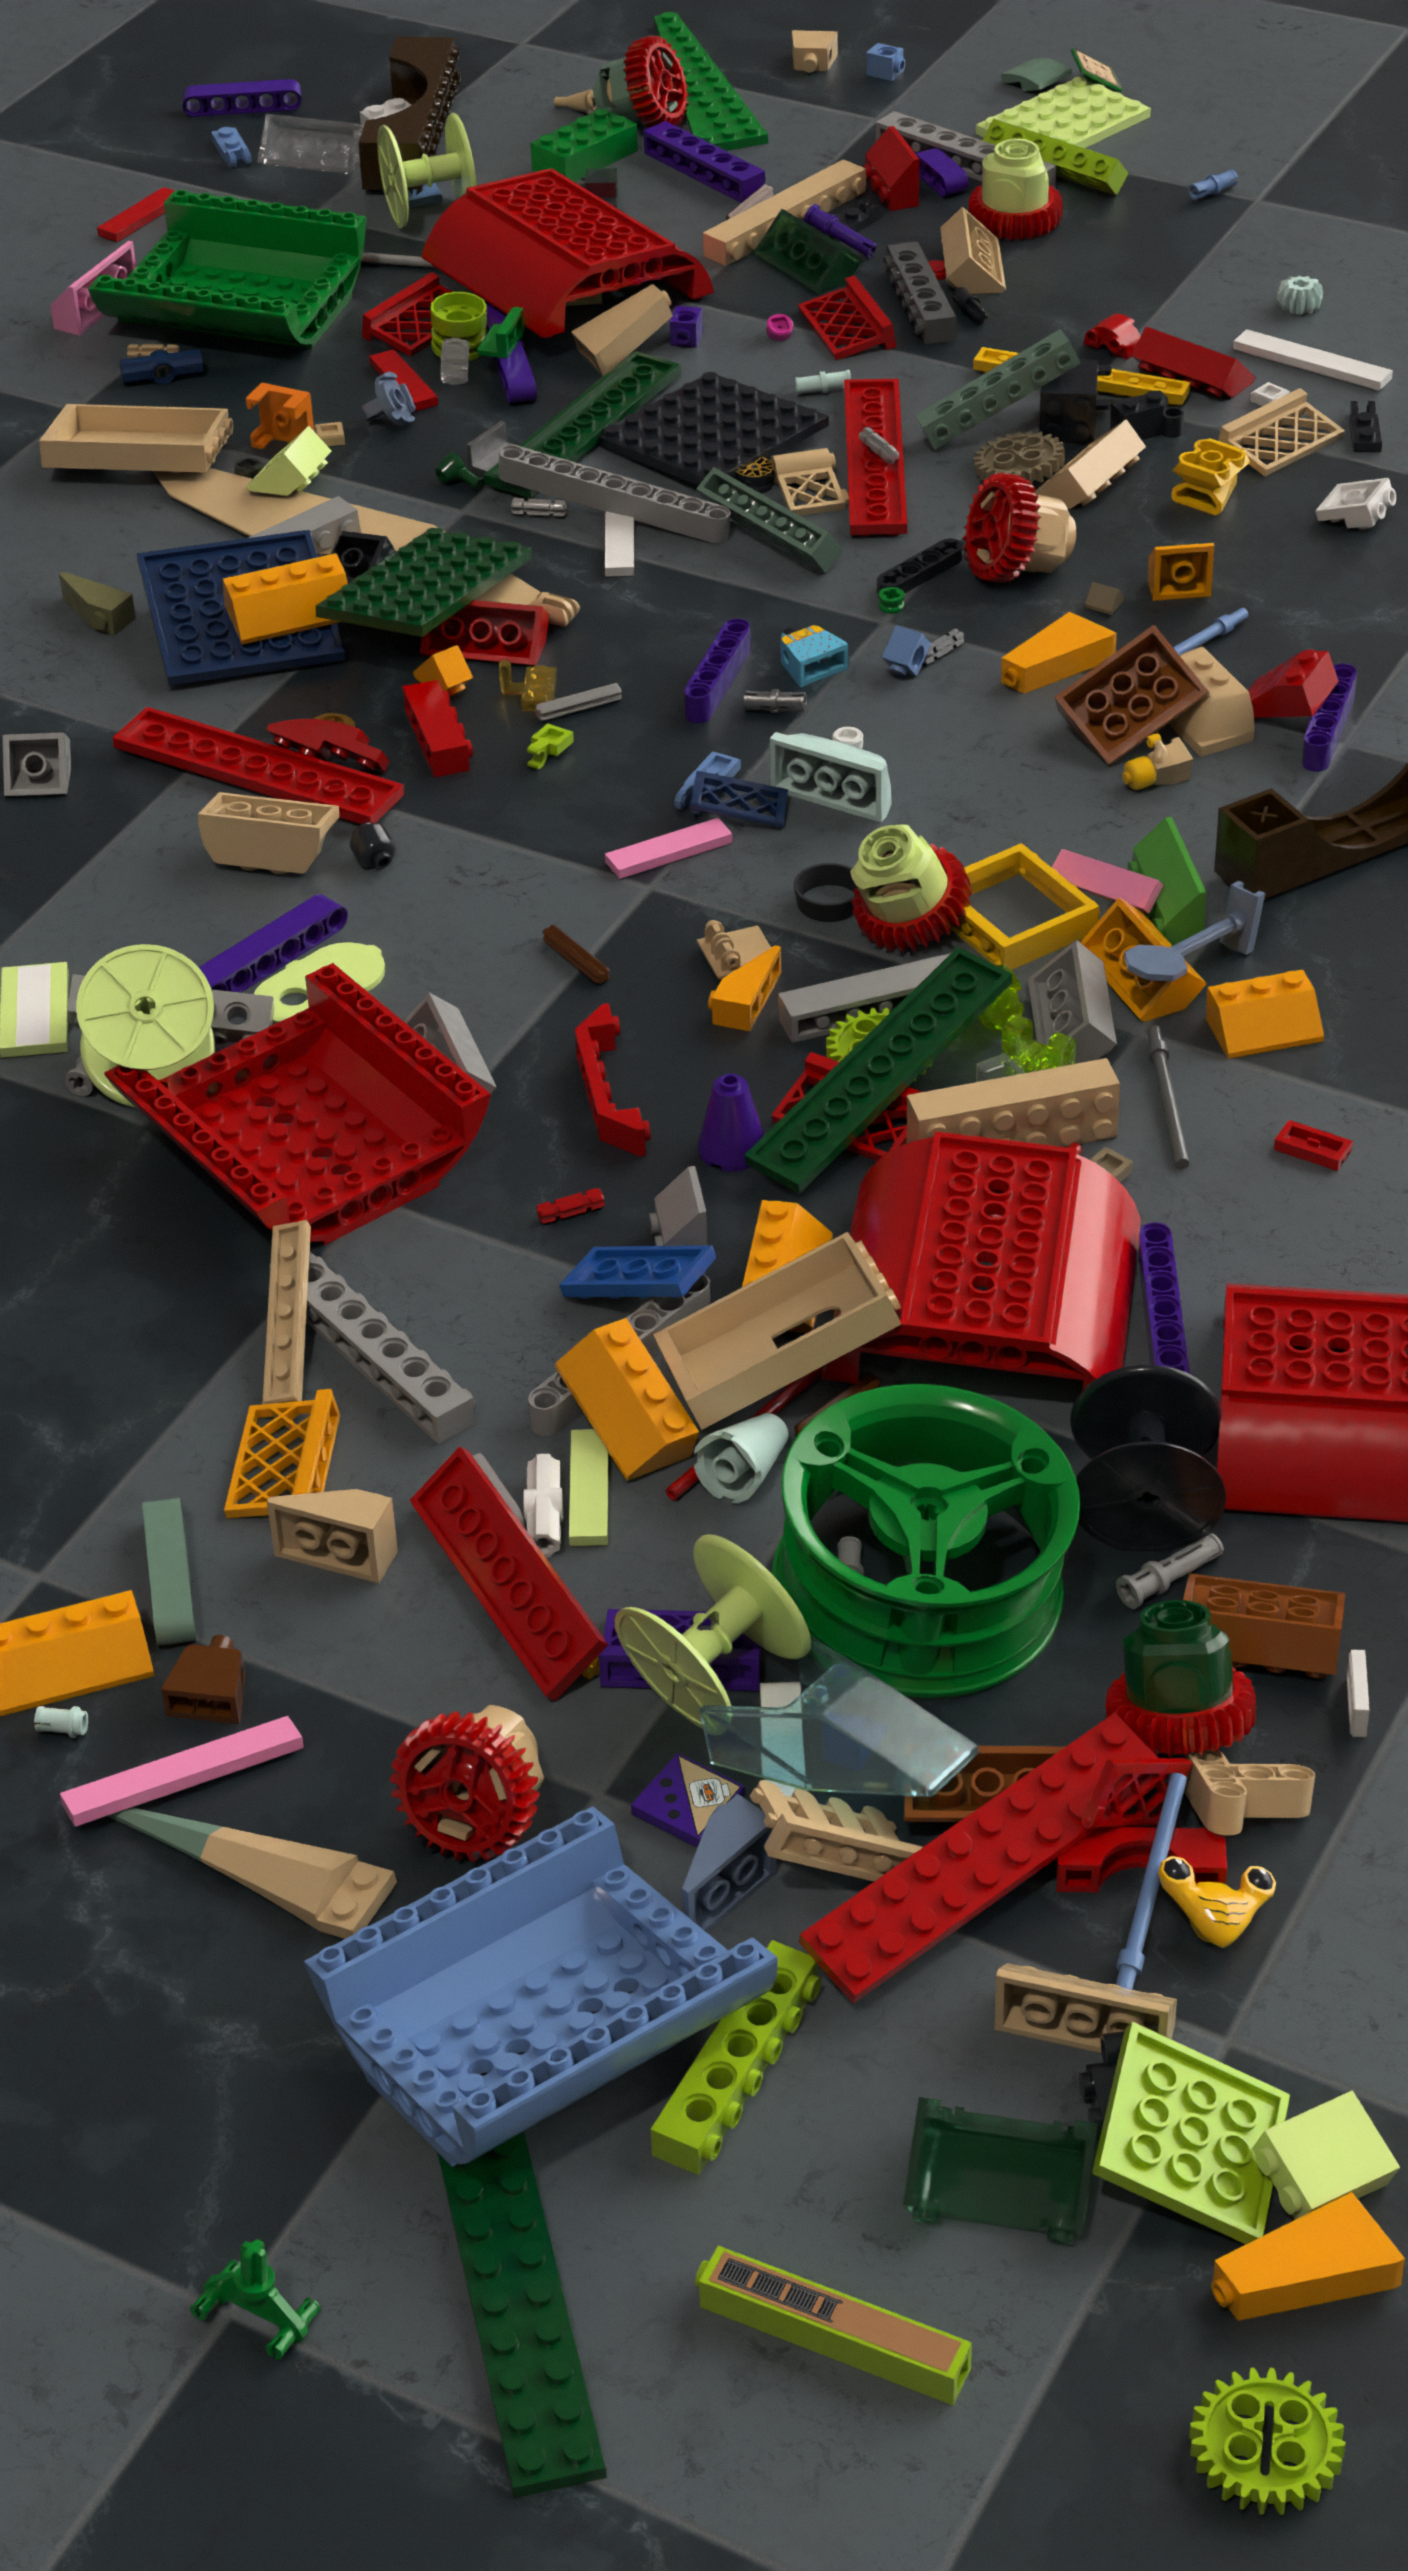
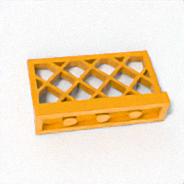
[224,1389,341,1519]

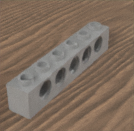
[67,974,274,1044]

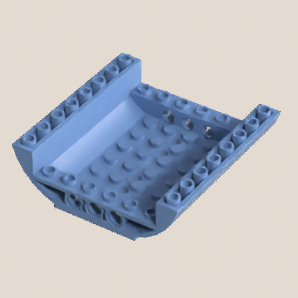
[304,1806,778,2167]

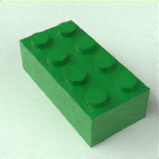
[530,108,638,182]

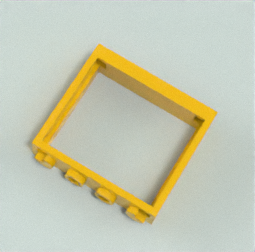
[949,843,1100,972]

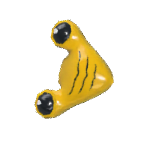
[1157,1856,1276,1948]

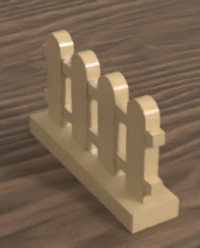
[750,1780,923,1881]

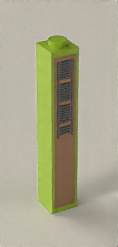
[695,2245,972,2405]

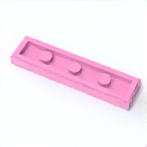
[605,818,733,879]
[1052,849,1164,914]

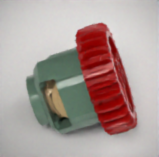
[593,35,689,128]

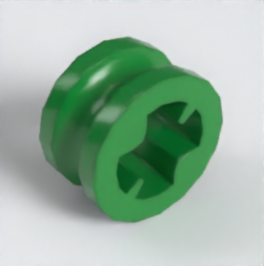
[878,587,905,614]

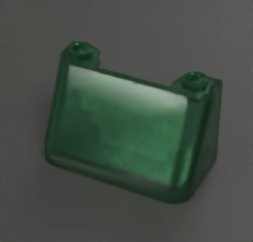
[903,2097,1099,2244]

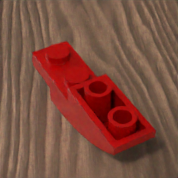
[266,719,390,772]

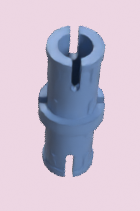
[1188,169,1238,200]

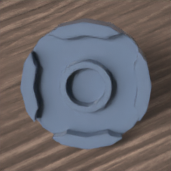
[362,371,415,427]

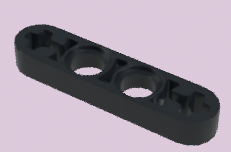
[877,538,964,594]

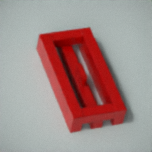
[1274,1120,1353,1171]

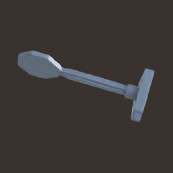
[1124,881,1265,981]

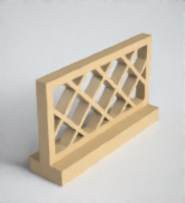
[1218,388,1345,477]

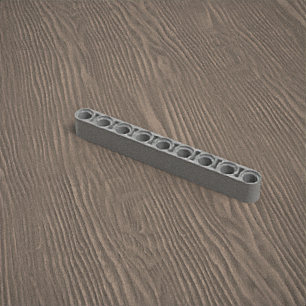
[499,445,731,544]

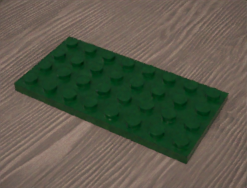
[316,528,532,637]

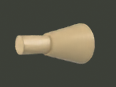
[554,89,597,114]

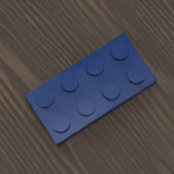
[559,1245,717,1299]

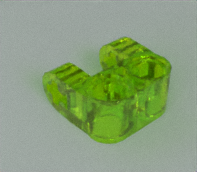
[1002,1014,1076,1076]

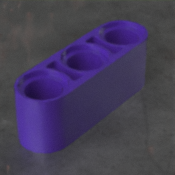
[915,148,969,197]

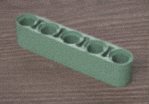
[142,1497,197,1647]

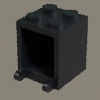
[1039,360,1112,443]

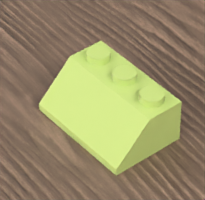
[246,426,331,496]

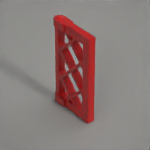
[1081,1758,1193,1829]

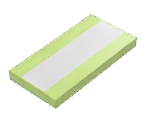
[0,962,69,1058]

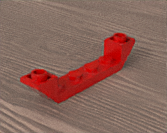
[575,1003,651,1156]

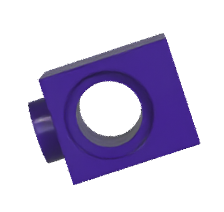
[670,306,703,348]

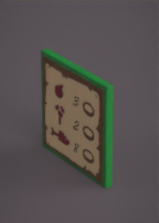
[1071,48,1122,93]

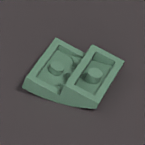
[1001,58,1073,91]

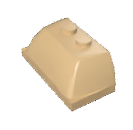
[1168,646,1255,757]
[198,792,339,874]

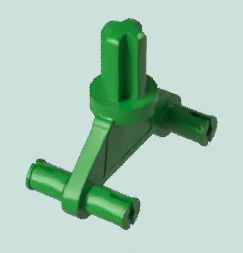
[190,2239,321,2360]

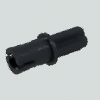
[952,287,988,324]

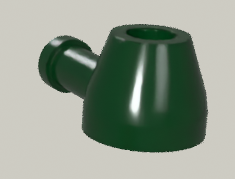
[435,452,485,492]

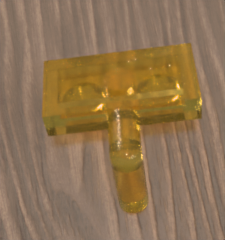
[498,660,557,711]

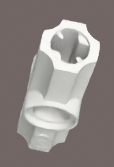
[524,1454,564,1558]

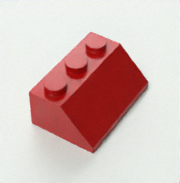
[862,126,919,211]

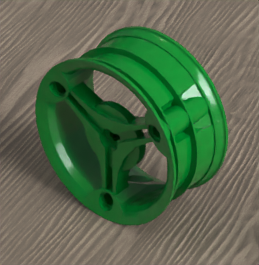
[772,1384,1080,1698]

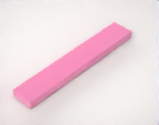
[60,1716,304,1826]

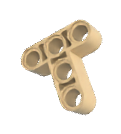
[1184,1750,1315,1835]

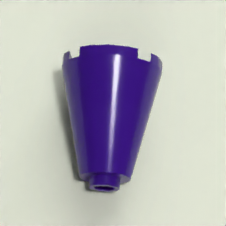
[698,1073,764,1172]

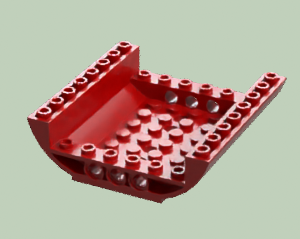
[421,168,714,338]
[104,963,491,1246]
[821,1131,1141,1390]
[1217,1283,1408,1522]

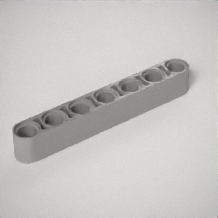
[528,1274,711,1436]

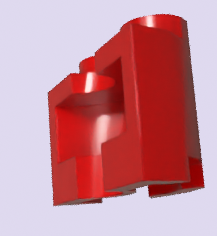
[1083,313,1141,360]

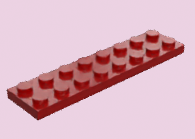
[409,1446,609,1701]

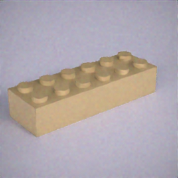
[907,1058,1120,1147]

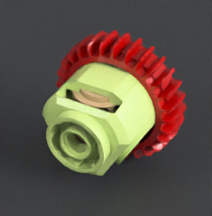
[968,139,1063,241]
[850,824,972,953]

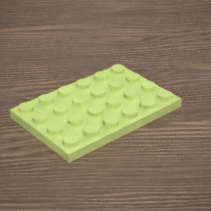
[976,77,1151,148]

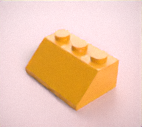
[1205,970,1324,1059]

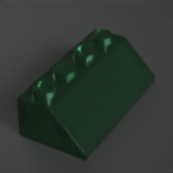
[753,208,863,294]

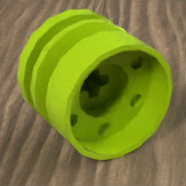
[431,292,487,362]

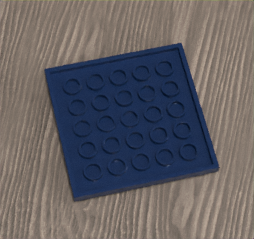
[137,530,345,686]

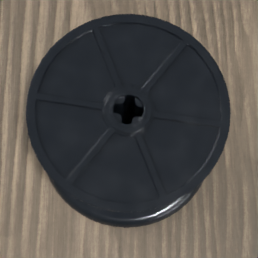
[1070,1365,1226,1552]

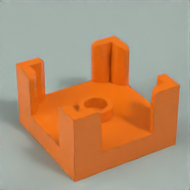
[246,383,314,449]

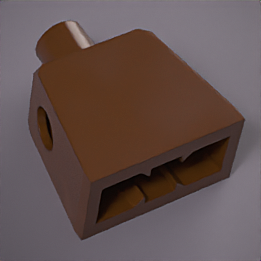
[161,1635,245,1724]

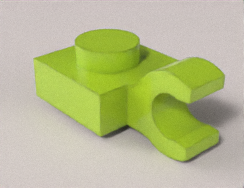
[527,723,573,769]

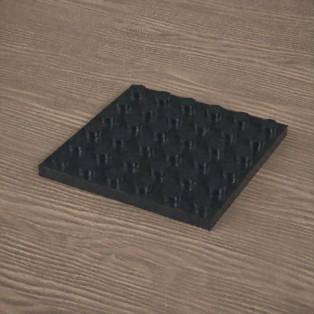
[596,372,829,485]

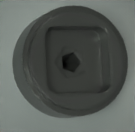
[233,458,262,479]

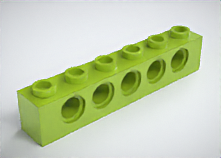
[982,119,1128,196]
[651,1940,822,2175]

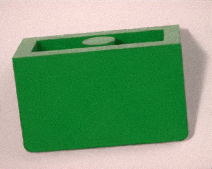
[477,307,525,359]

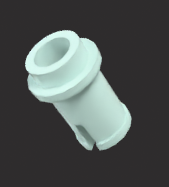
[34,1706,88,1738]

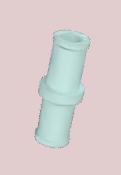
[795,370,851,395]

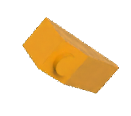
[708,945,782,1031]

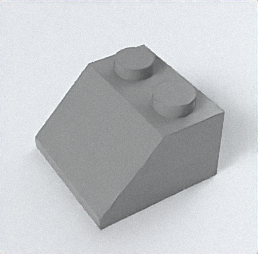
[3,733,71,797]
[649,1166,708,1246]

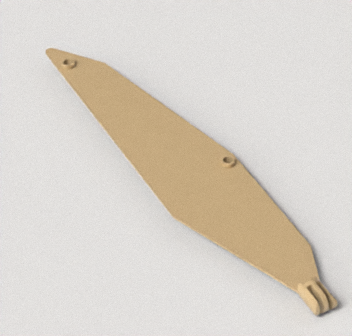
[153,468,580,628]

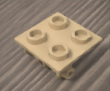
[697,920,771,979]

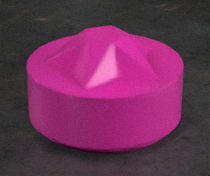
[766,314,793,341]

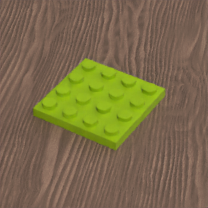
[1092,2022,1290,2244]

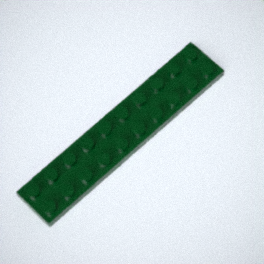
[484,351,681,498]
[744,947,1012,1194]
[437,2131,607,2498]

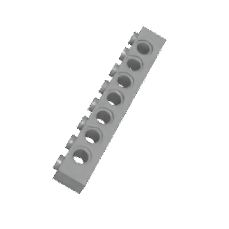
[876,111,1056,188]
[269,1252,475,1444]

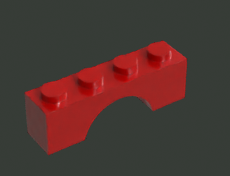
[1056,1827,1227,1893]

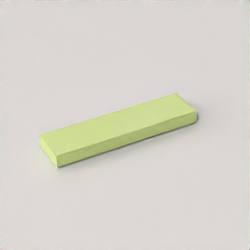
[569,1429,609,1546]

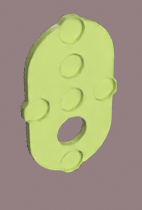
[254,942,385,1025]

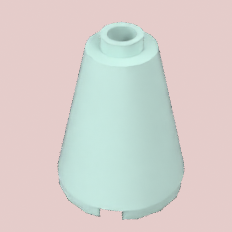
[694,1413,789,1503]

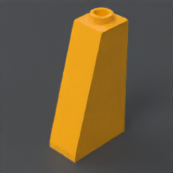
[1001,612,1117,694]
[1211,2192,1405,2321]

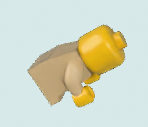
[1122,733,1193,790]

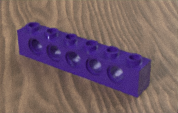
[643,121,766,203]

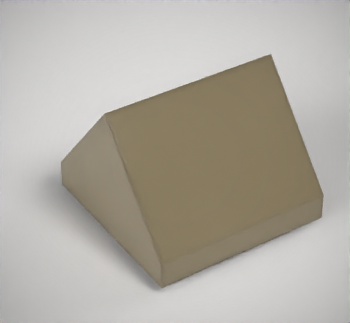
[1085,582,1124,615]

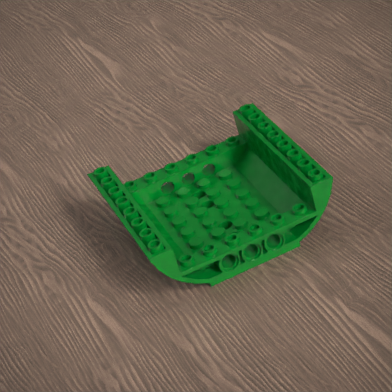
[88,190,366,348]

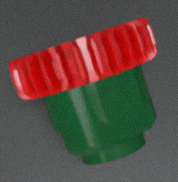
[1105,1600,1256,1757]

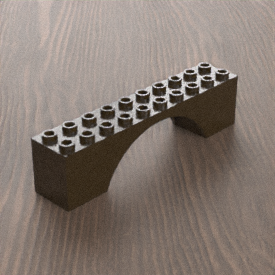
[358,37,461,190]
[1214,763,1408,899]

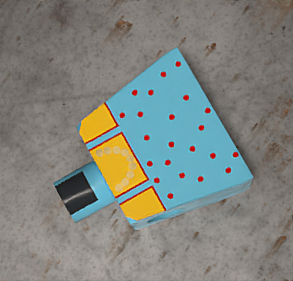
[780,625,848,687]

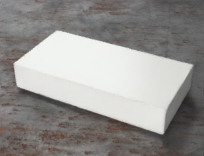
[1346,1650,1370,1737]

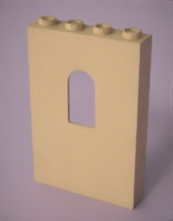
[39,404,233,473]
[653,1232,901,1430]

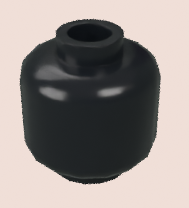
[349,822,396,869]

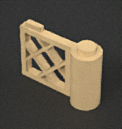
[771,448,849,516]

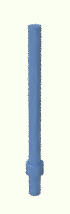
[1173,608,1249,655]
[1116,1773,1187,1990]

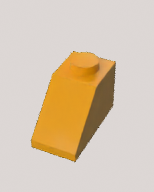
[413,645,473,697]

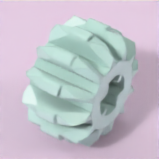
[1277,275,1323,316]

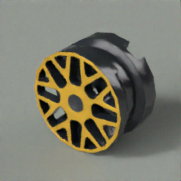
[736,457,774,494]

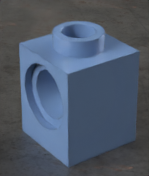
[866,43,905,81]
[882,625,931,676]

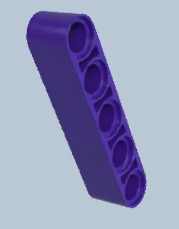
[182,79,302,117]
[684,618,751,723]
[1302,663,1357,772]

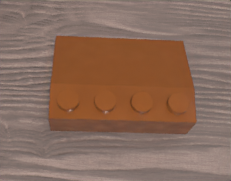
[1054,625,1209,766]
[1183,1573,1346,1678]

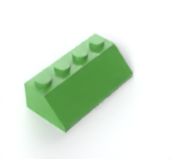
[1128,817,1206,946]

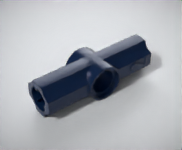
[120,349,204,385]

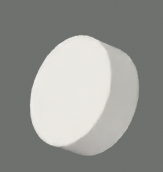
[833,727,863,749]

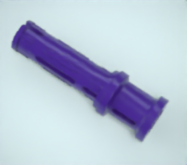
[804,204,878,259]

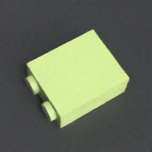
[1252,2090,1400,2220]

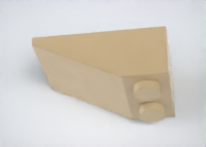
[267,1489,398,1583]

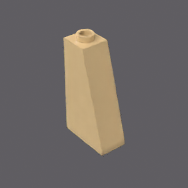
[571,284,673,376]

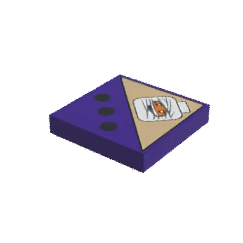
[631,1753,745,1848]

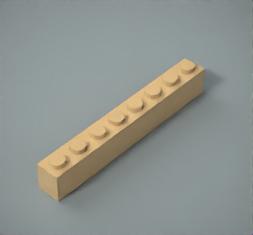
[703,159,866,266]

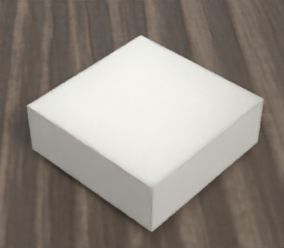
[1250,382,1290,406]

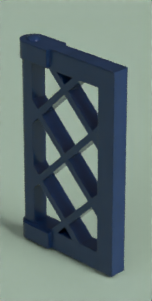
[689,771,788,829]

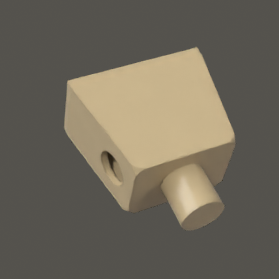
[792,30,838,73]

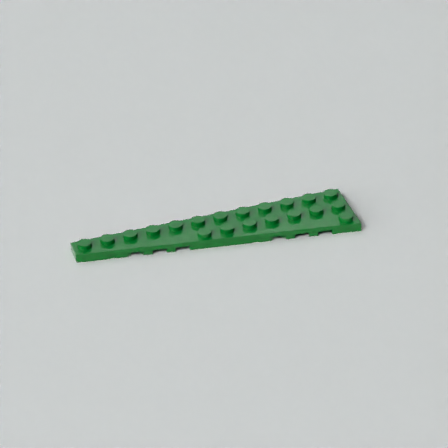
[654,12,768,151]

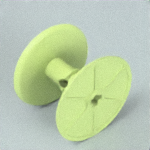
[377,113,477,229]
[76,944,215,1107]
[615,1534,811,1733]

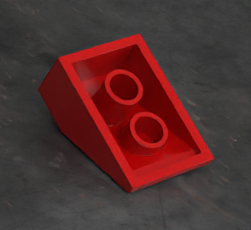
[1248,649,1339,718]

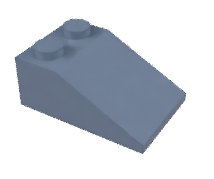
[682,1794,776,1933]

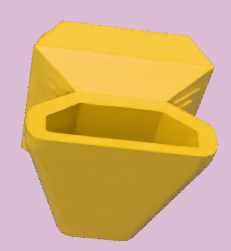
[1171,438,1250,515]

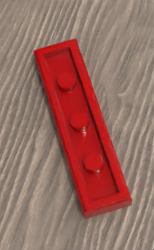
[97,187,175,242]
[369,349,438,412]

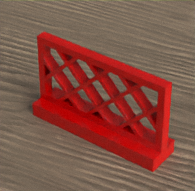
[362,272,452,357]
[798,275,897,360]
[771,1052,921,1161]

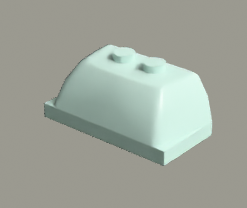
[770,732,892,823]

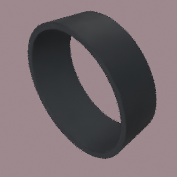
[794,863,857,922]

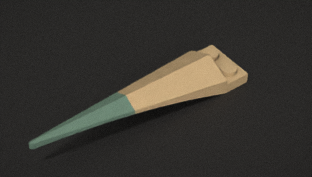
[107,1808,397,1939]

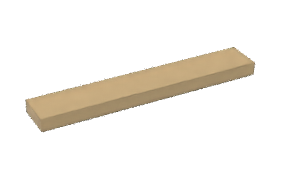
[262,1220,311,1404]

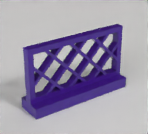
[599,1609,762,1691]

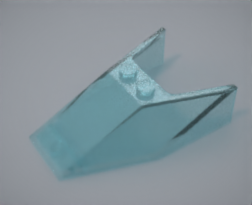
[699,1636,979,1797]

